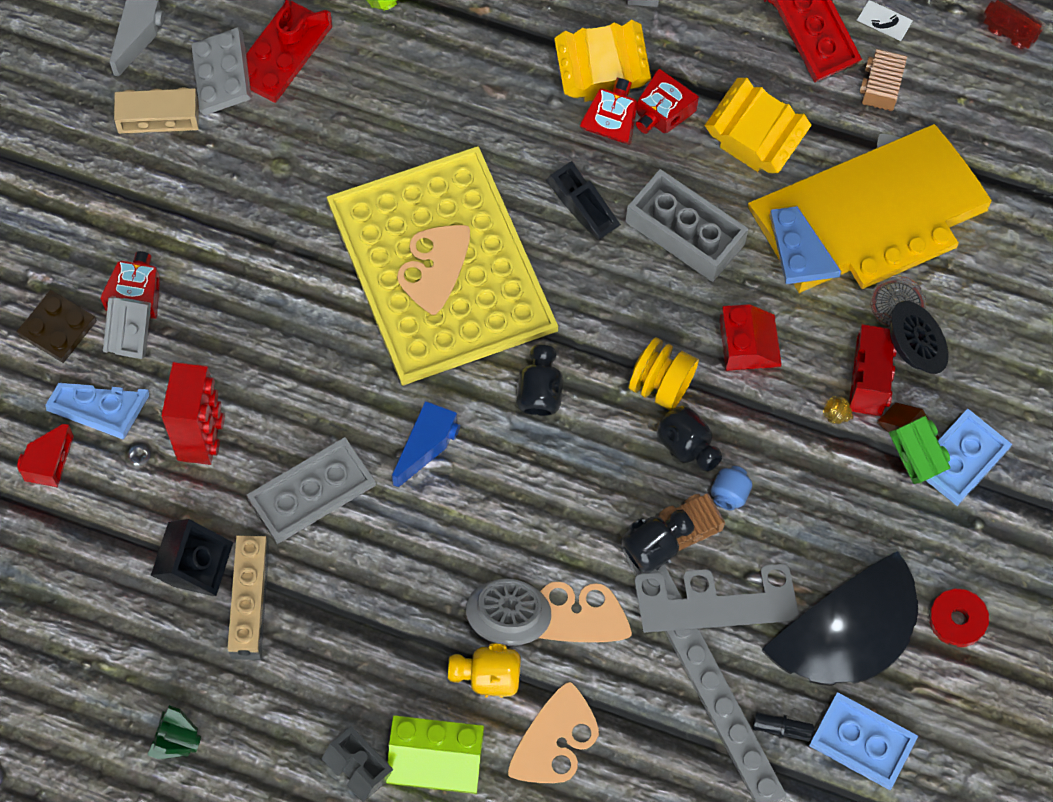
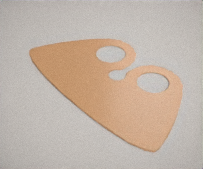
[397,225,470,315]
[539,582,632,642]
[508,682,599,783]

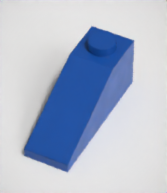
[392,401,460,487]

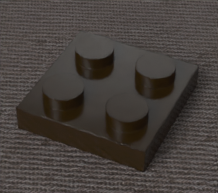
[17,289,97,363]

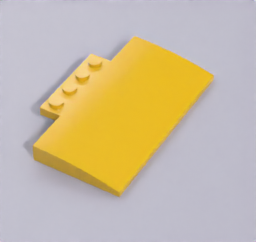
[747,124,992,293]

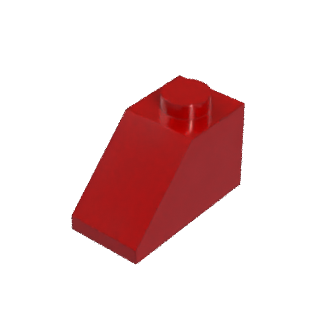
[17,424,74,488]

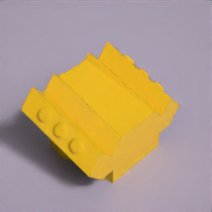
[554,20,651,102]
[704,77,811,173]

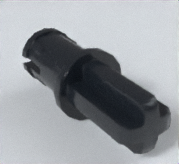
[753,711,814,741]

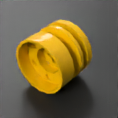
[629,337,699,411]

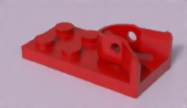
[246,0,332,103]
[764,0,862,83]

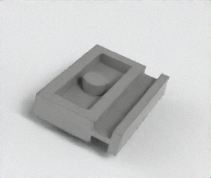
[103,296,151,359]

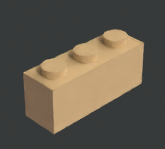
[114,87,199,134]

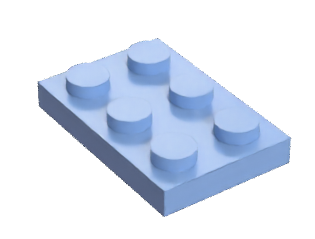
[926,409,1012,506]
[809,692,918,790]

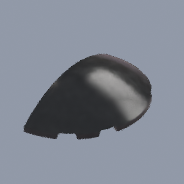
[762,551,918,686]

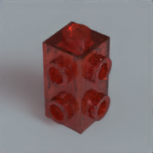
[983,0,1046,50]

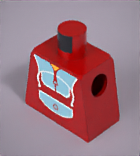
[636,69,699,134]
[580,77,638,145]
[101,251,160,319]

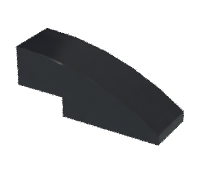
[546,161,621,240]

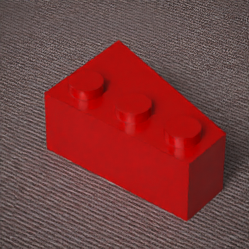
[848,324,897,416]

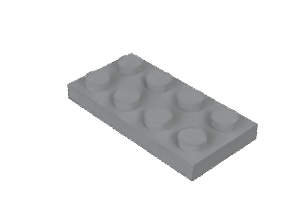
[247,437,376,544]

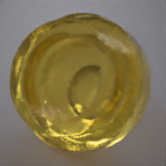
[823,396,853,424]

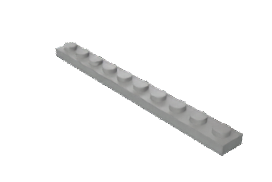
[623,548,787,802]

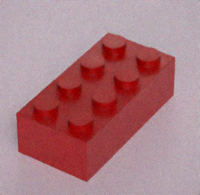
[161,362,225,465]

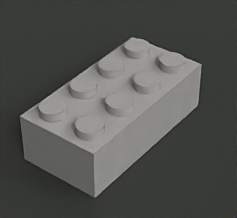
[626,169,749,282]

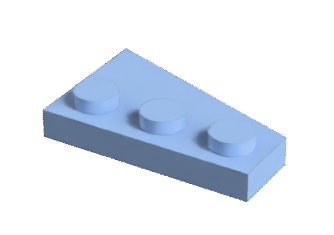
[45,383,149,440]

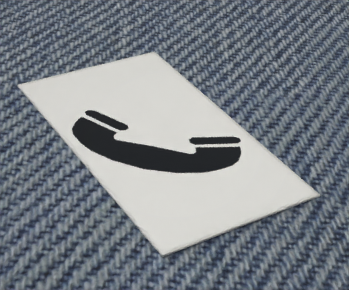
[857,0,913,41]

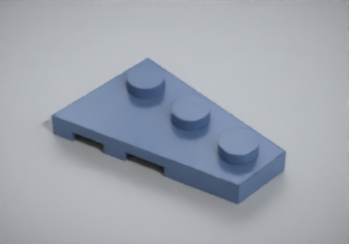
[770,206,841,284]

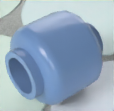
[710,466,753,511]

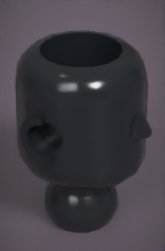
[516,345,563,416]
[657,406,722,471]
[622,509,695,573]

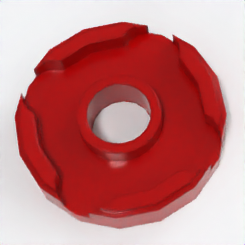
[929,588,989,647]

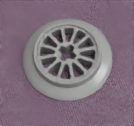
[466,579,551,646]

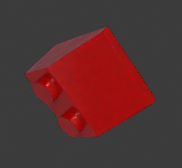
[719,304,782,371]

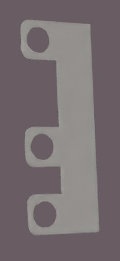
[635,564,799,633]

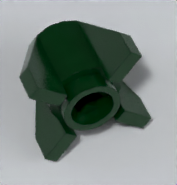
[147,705,201,759]

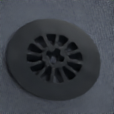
[890,301,949,374]

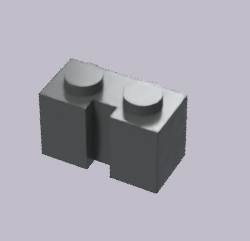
[322,726,393,802]

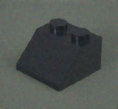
[151,519,234,596]

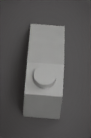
[110,0,164,76]

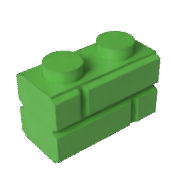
[889,416,951,484]

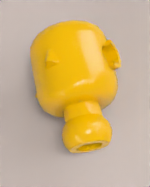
[448,643,521,698]

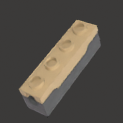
[228,536,269,660]

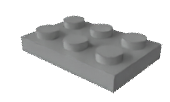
[191,27,252,116]

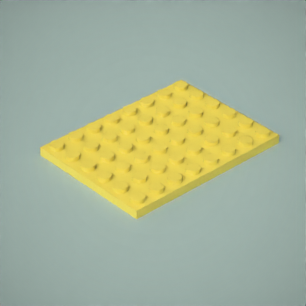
[327,146,558,386]

